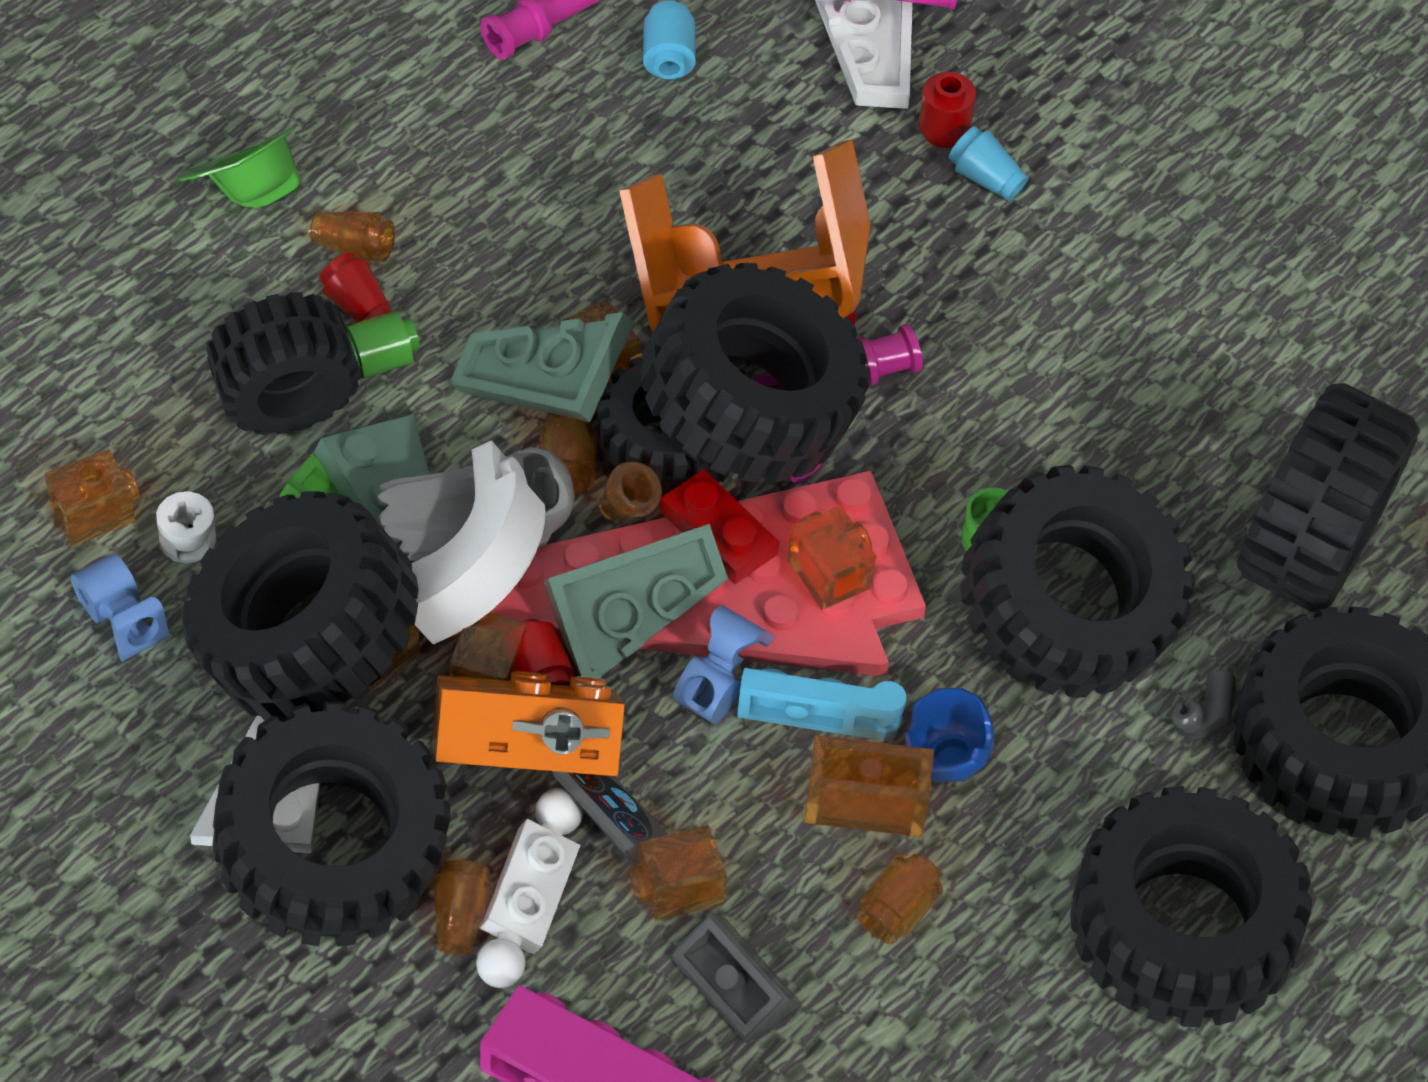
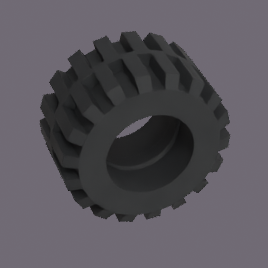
[206,292,361,435]
[596,356,730,505]

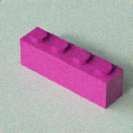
[480,985,716,1082]

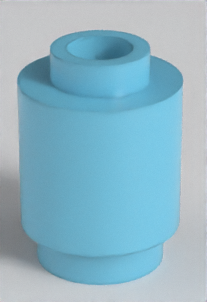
[643,1,696,79]

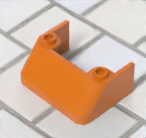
[619,139,870,333]

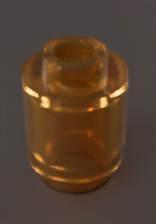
[539,414,595,495]
[856,854,943,944]

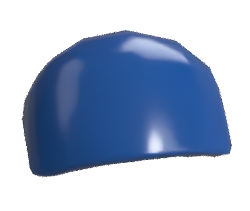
[904,688,994,782]

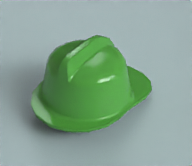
[177,126,300,208]

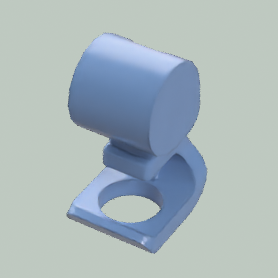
[71,553,169,662]
[673,605,775,724]

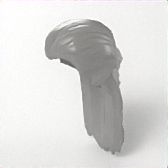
[377,448,575,562]

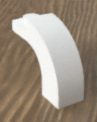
[411,440,545,645]

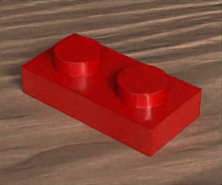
[660,469,779,584]

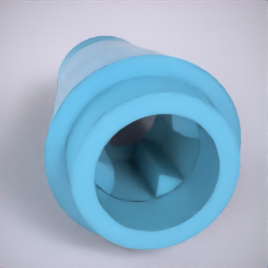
[948,126,1029,202]

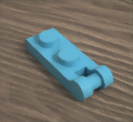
[737,668,906,741]

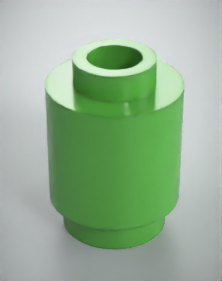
[345,311,420,379]

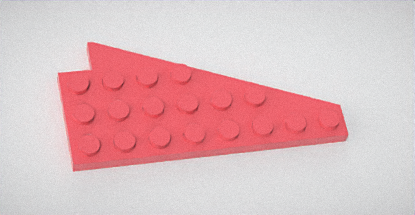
[466,471,926,676]

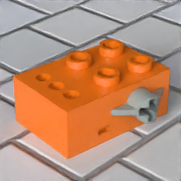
[431,671,625,776]

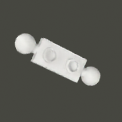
[476,788,583,988]

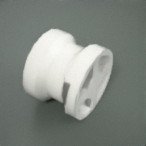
[156,491,216,563]

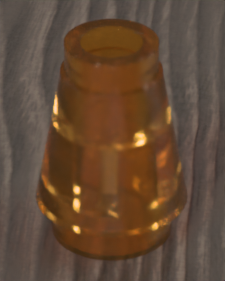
[310,211,395,265]
[599,462,662,521]
[434,860,494,955]

